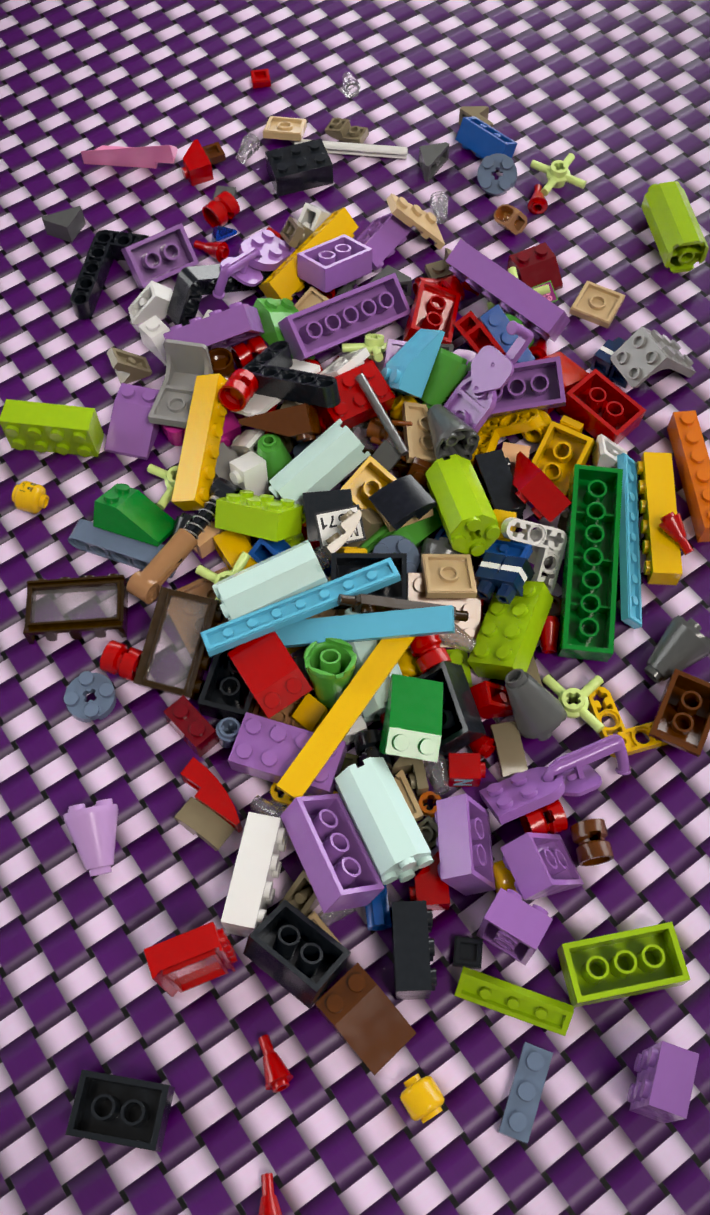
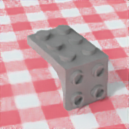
[610,326,696,388]
[148,339,214,428]

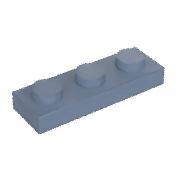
[498,1042,553,1144]

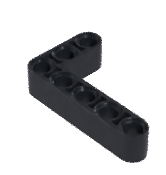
[70,230,149,319]
[167,264,271,326]
[242,341,341,408]

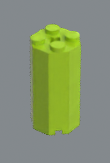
[641,181,709,273]
[425,454,501,556]

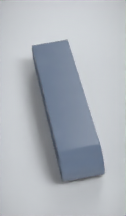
[68,519,177,578]

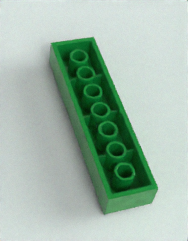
[558,464,623,662]

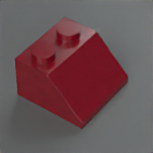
[507,242,563,291]

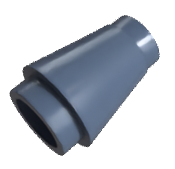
[216,717,241,748]

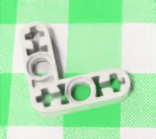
[501,517,567,594]

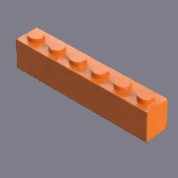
[667,410,710,543]

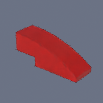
[454,311,506,355]
[180,757,243,833]

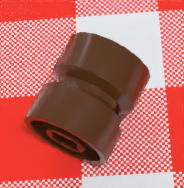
[208,348,235,380]
[570,819,614,866]

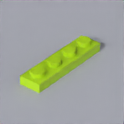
[454,966,574,1036]

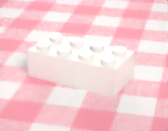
[221,812,288,937]

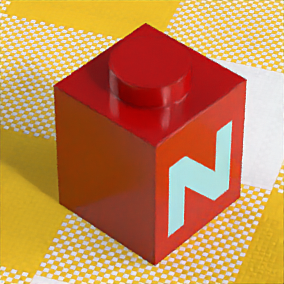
[447,753,486,787]

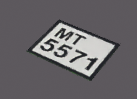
[314,504,366,549]

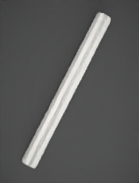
[294,139,408,159]

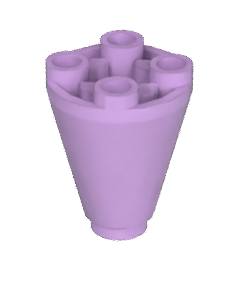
[63,798,118,877]

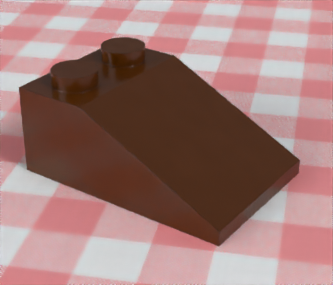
[238,403,322,442]
[649,669,710,757]
[315,963,416,1076]

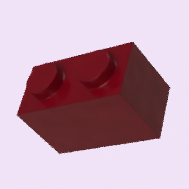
[163,695,219,758]

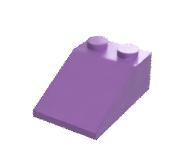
[104,383,161,460]
[500,832,584,900]

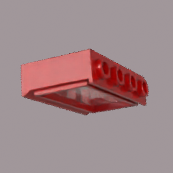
[143,922,238,997]

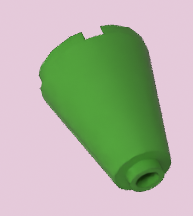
[420,347,472,409]
[256,434,293,494]
[304,638,357,709]

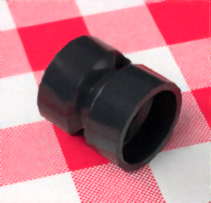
[354,729,392,771]

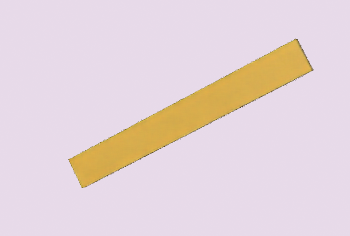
[276,637,415,799]

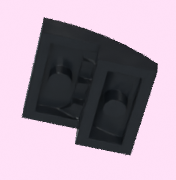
[369,475,437,531]
[303,489,353,541]

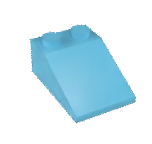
[381,329,445,398]

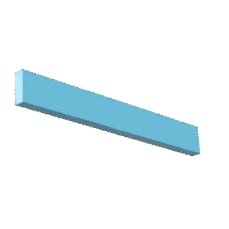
[617,453,642,629]
[200,557,401,657]
[275,605,455,648]

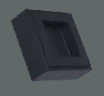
[452,936,483,970]

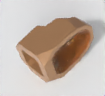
[494,204,527,235]

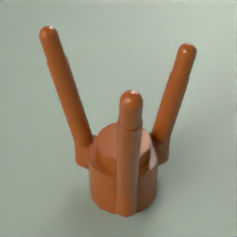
[367,418,413,462]

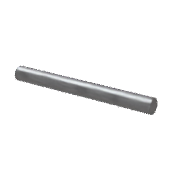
[355,373,409,456]

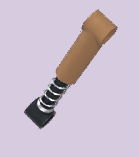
[126,477,242,604]

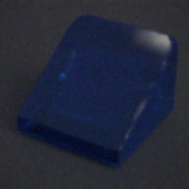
[211,226,237,242]

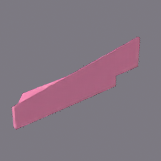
[81,145,177,169]

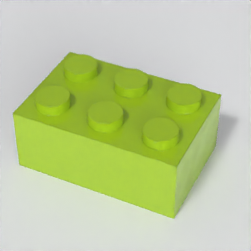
[215,490,304,542]

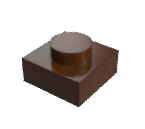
[202,142,226,165]
[407,457,433,487]

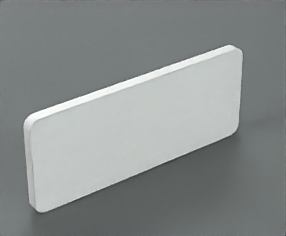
[232,359,321,417]

